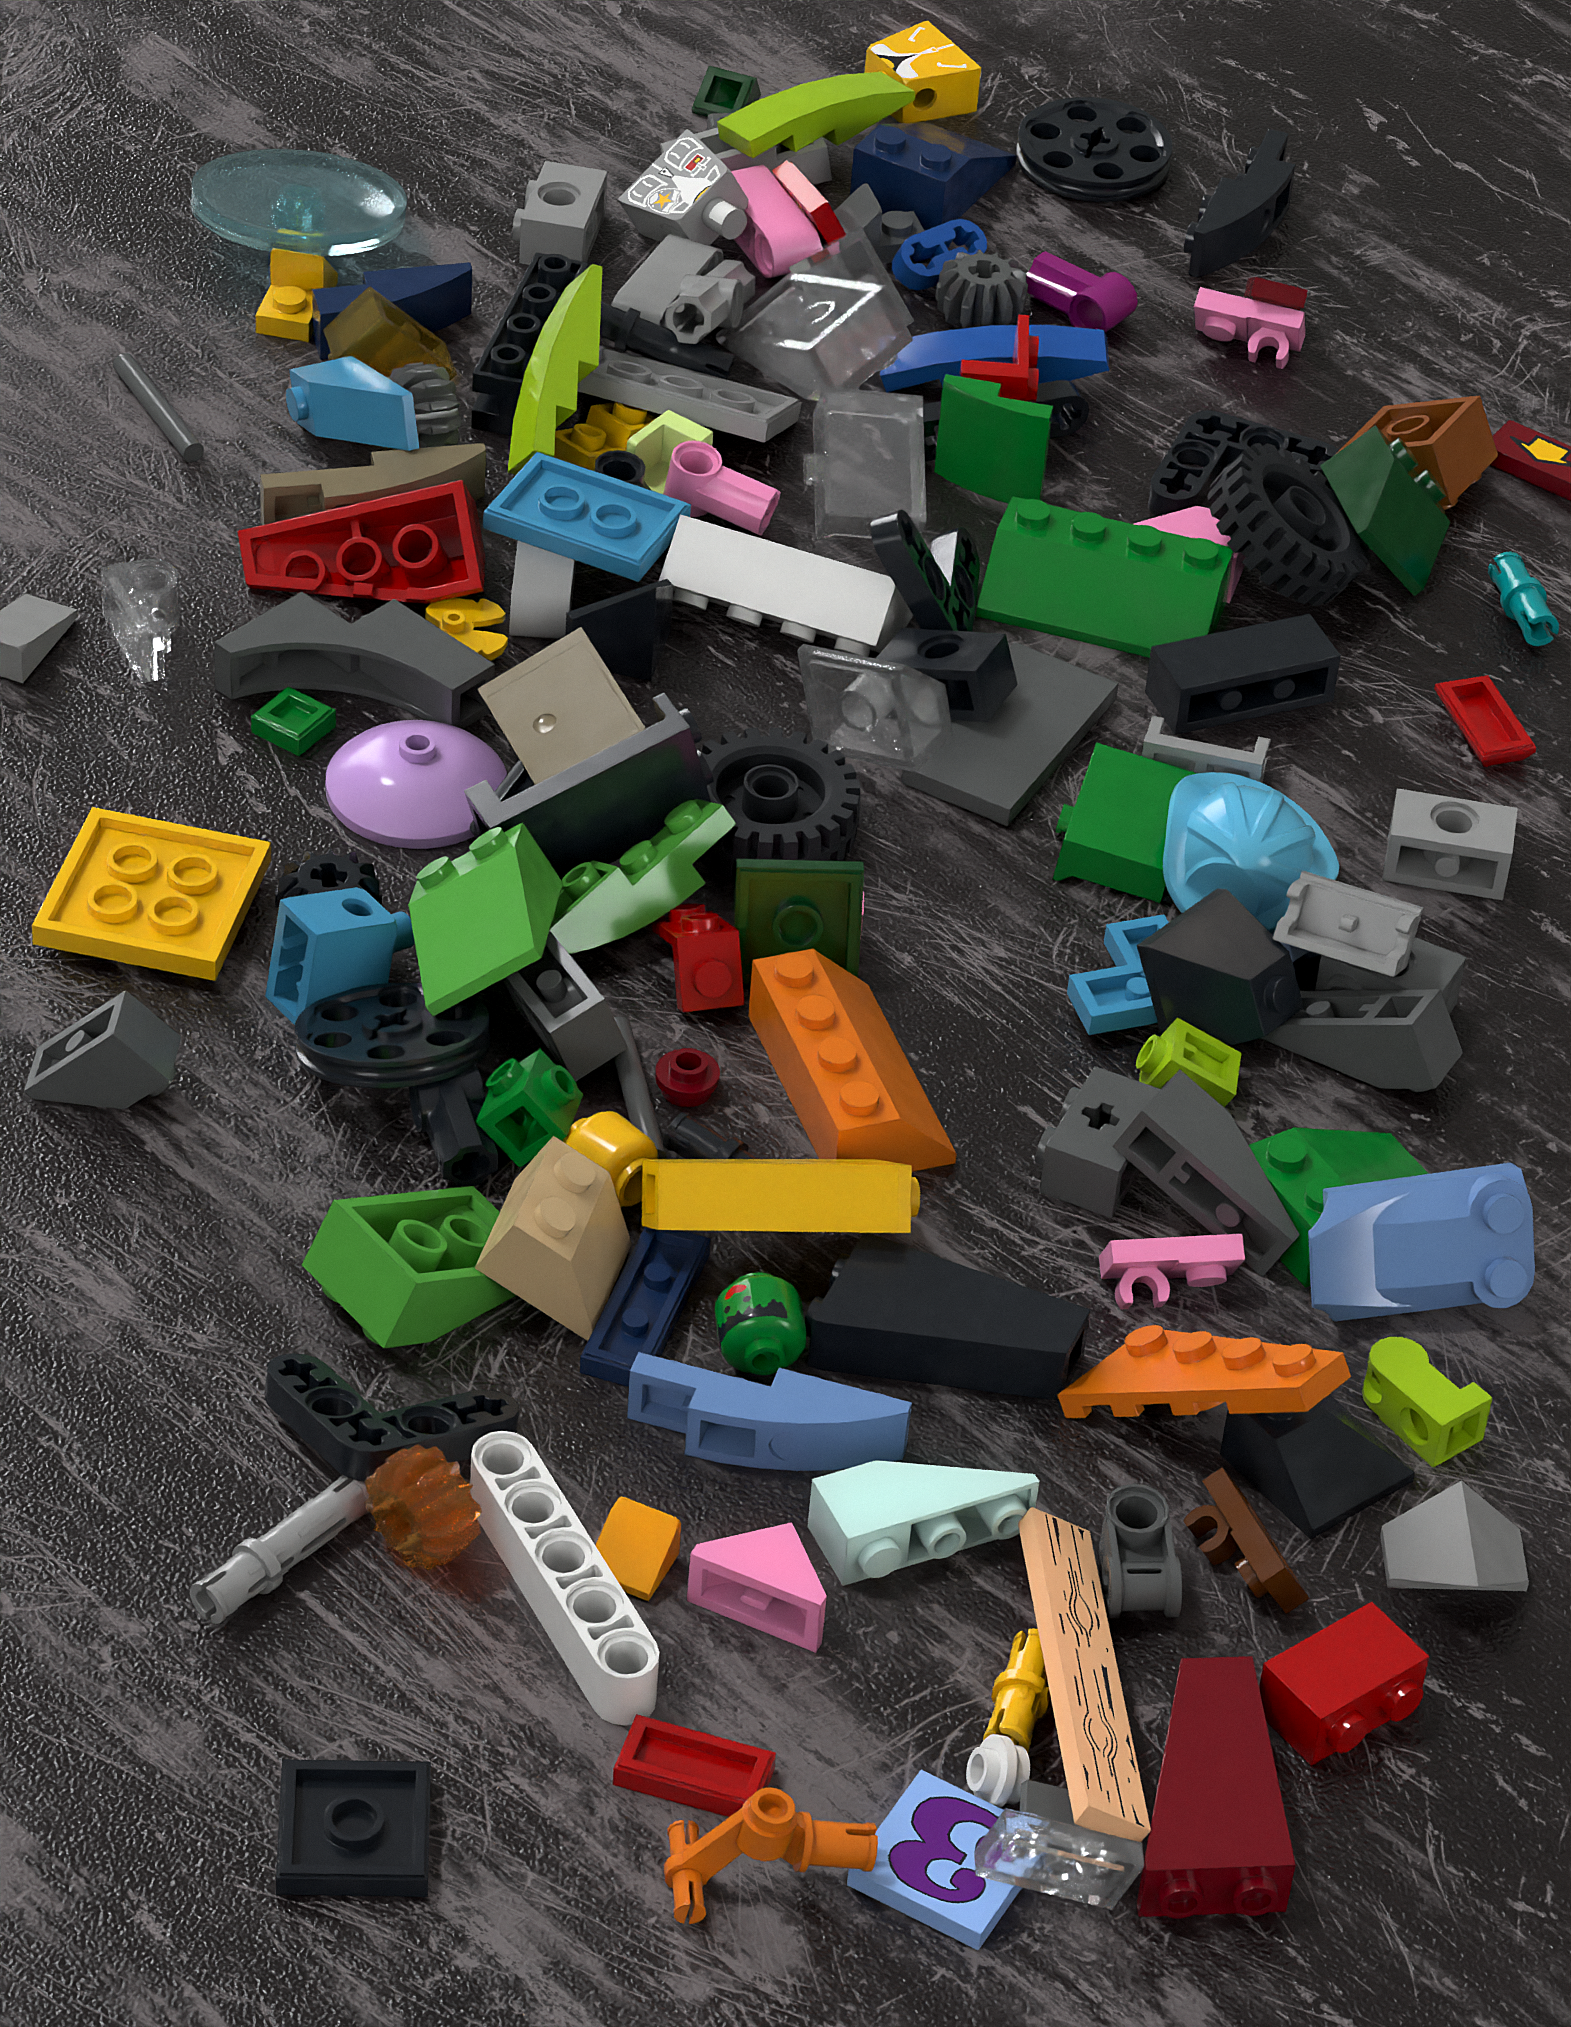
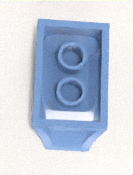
[1308,1162,1535,1322]

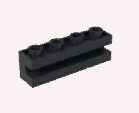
[471,252,588,436]

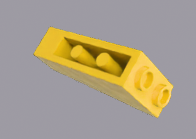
[642,1159,920,1233]

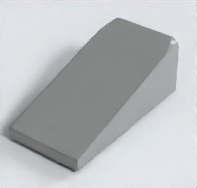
[0,594,78,683]

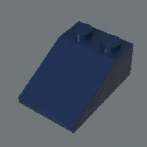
[850,122,1017,230]

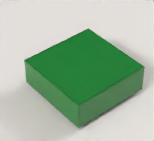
[251,687,336,756]

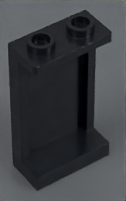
[464,693,714,880]

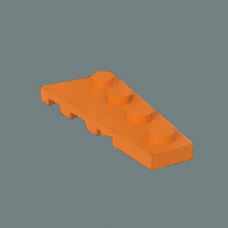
[1057,1325,1351,1418]

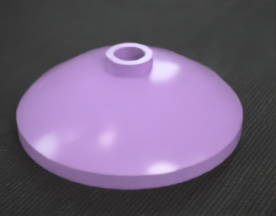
[325,720,507,849]

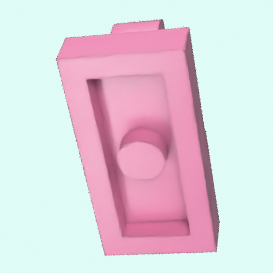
[1194,287,1305,369]
[1099,1234,1245,1309]

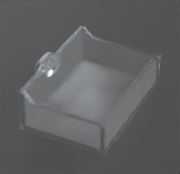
[804,387,927,540]

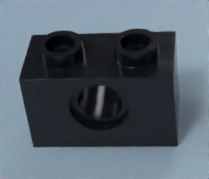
[870,628,1018,722]

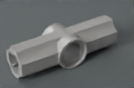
[665,260,755,344]

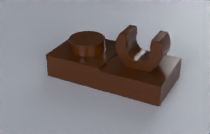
[1183,1467,1310,1614]

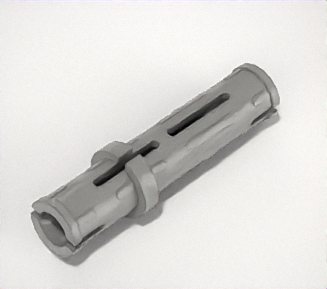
[190,1475,374,1624]

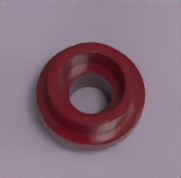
[655,1048,720,1107]

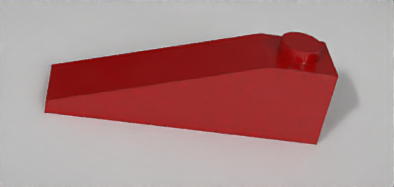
[237,480,486,604]

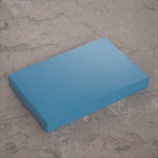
[483,452,691,582]

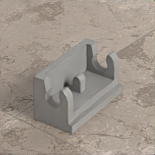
[1142,716,1270,783]
[1273,871,1424,977]

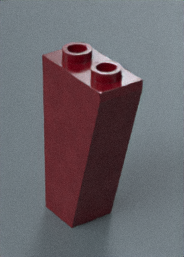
[1137,1656,1296,1919]

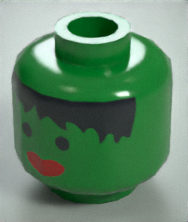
[715,1272,806,1375]

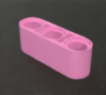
[731,165,822,278]

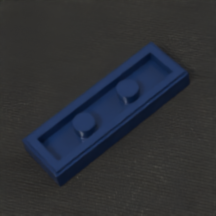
[580,1227,711,1387]

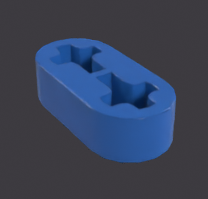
[892,219,987,290]

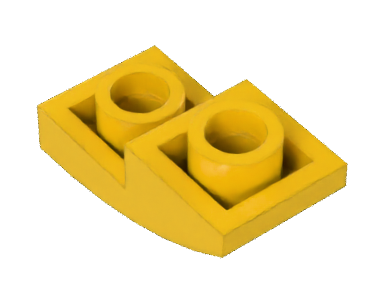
[554,402,656,471]

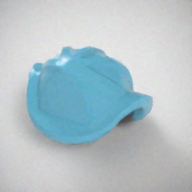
[1163,772,1339,933]

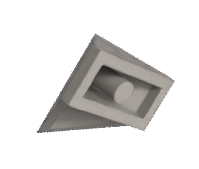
[1380,1481,1529,1591]

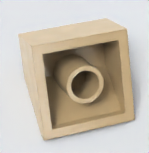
[475,1136,632,1341]

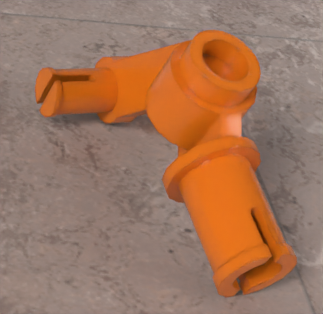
[664,1788,878,1924]

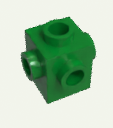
[476,1049,583,1168]

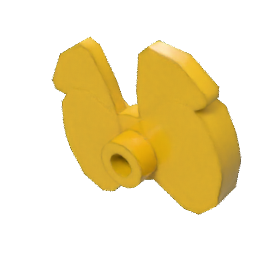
[425,598,508,661]

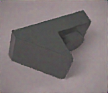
[820,183,924,270]

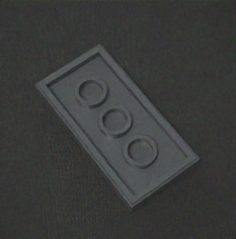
[902,642,1119,826]

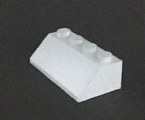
[659,514,913,659]

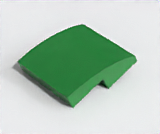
[934,374,1053,504]

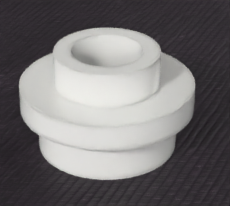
[966,1734,1030,1808]

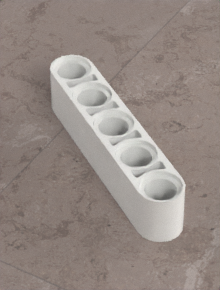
[470,1431,660,1726]

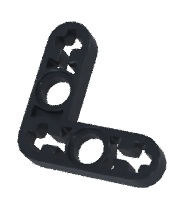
[1148,410,1339,517]
[871,509,980,632]
[264,1353,519,1482]

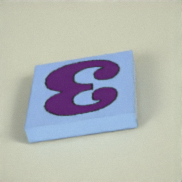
[847,1770,1050,1950]

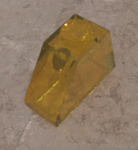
[323,286,457,380]

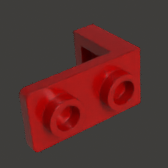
[960,314,1039,402]
[652,903,744,1012]

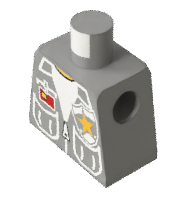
[617,129,749,246]

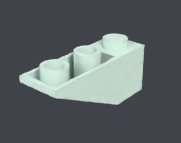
[808,1460,1039,1586]

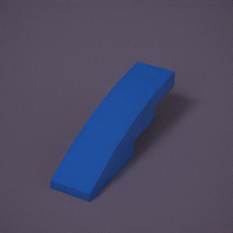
[879,325,1110,393]

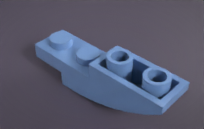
[627,1352,912,1471]

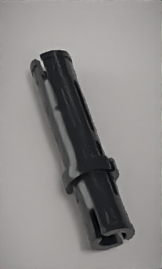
[600,302,736,380]

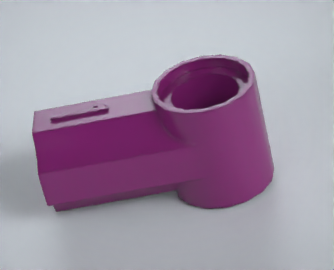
[1026,251,1138,333]

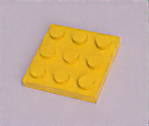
[32,807,271,981]

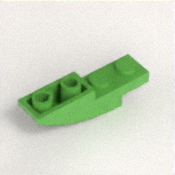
[550,799,736,954]

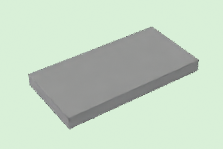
[577,345,802,443]

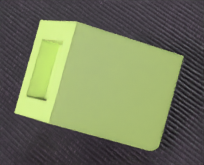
[626,410,713,494]

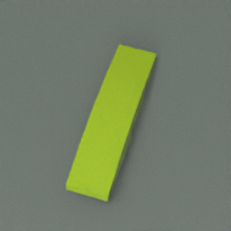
[717,72,916,159]
[508,264,602,475]

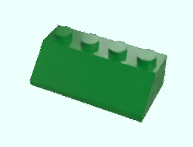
[976,496,1234,658]

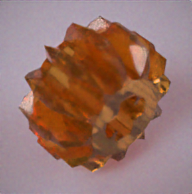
[364,1444,482,1570]

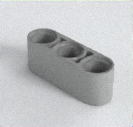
[611,234,724,330]
[509,541,577,639]

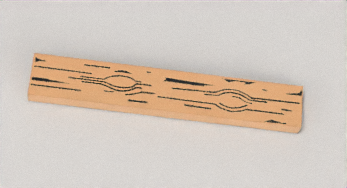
[1018,1507,1151,1847]

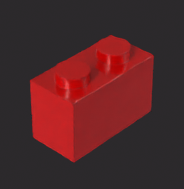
[1259,1602,1430,1766]

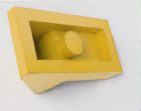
[255,248,338,342]

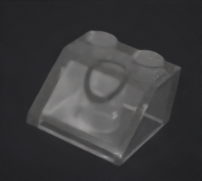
[797,644,953,773]

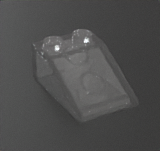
[715,272,913,405]

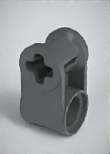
[1098,1483,1182,1619]

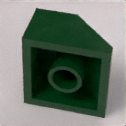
[1320,425,1450,596]

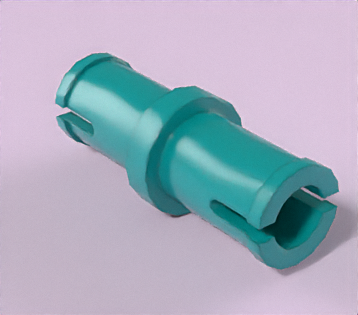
[1488,551,1559,646]

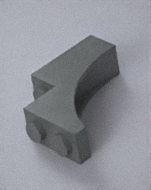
[214,592,495,729]

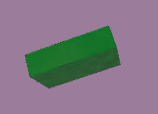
[1052,742,1198,903]

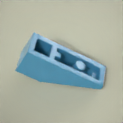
[286,356,419,451]

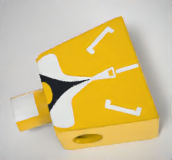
[864,21,981,123]

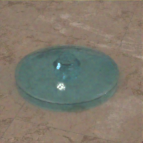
[190,149,407,256]

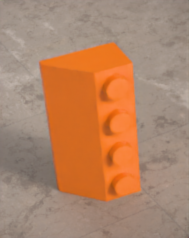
[748,949,957,1172]

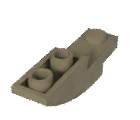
[260,443,486,525]

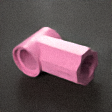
[663,441,781,536]

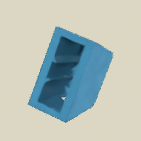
[265,887,415,1025]

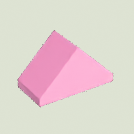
[687,1522,827,1653]

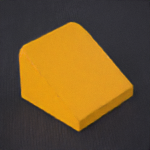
[595,1497,681,1602]

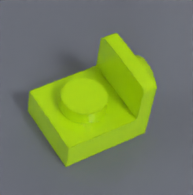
[1136,1017,1241,1107]

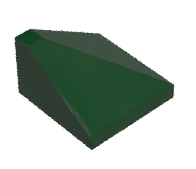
[691,65,761,117]

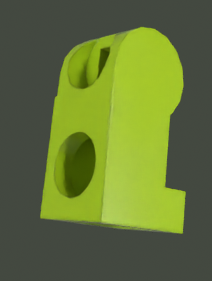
[1362,1337,1492,1468]

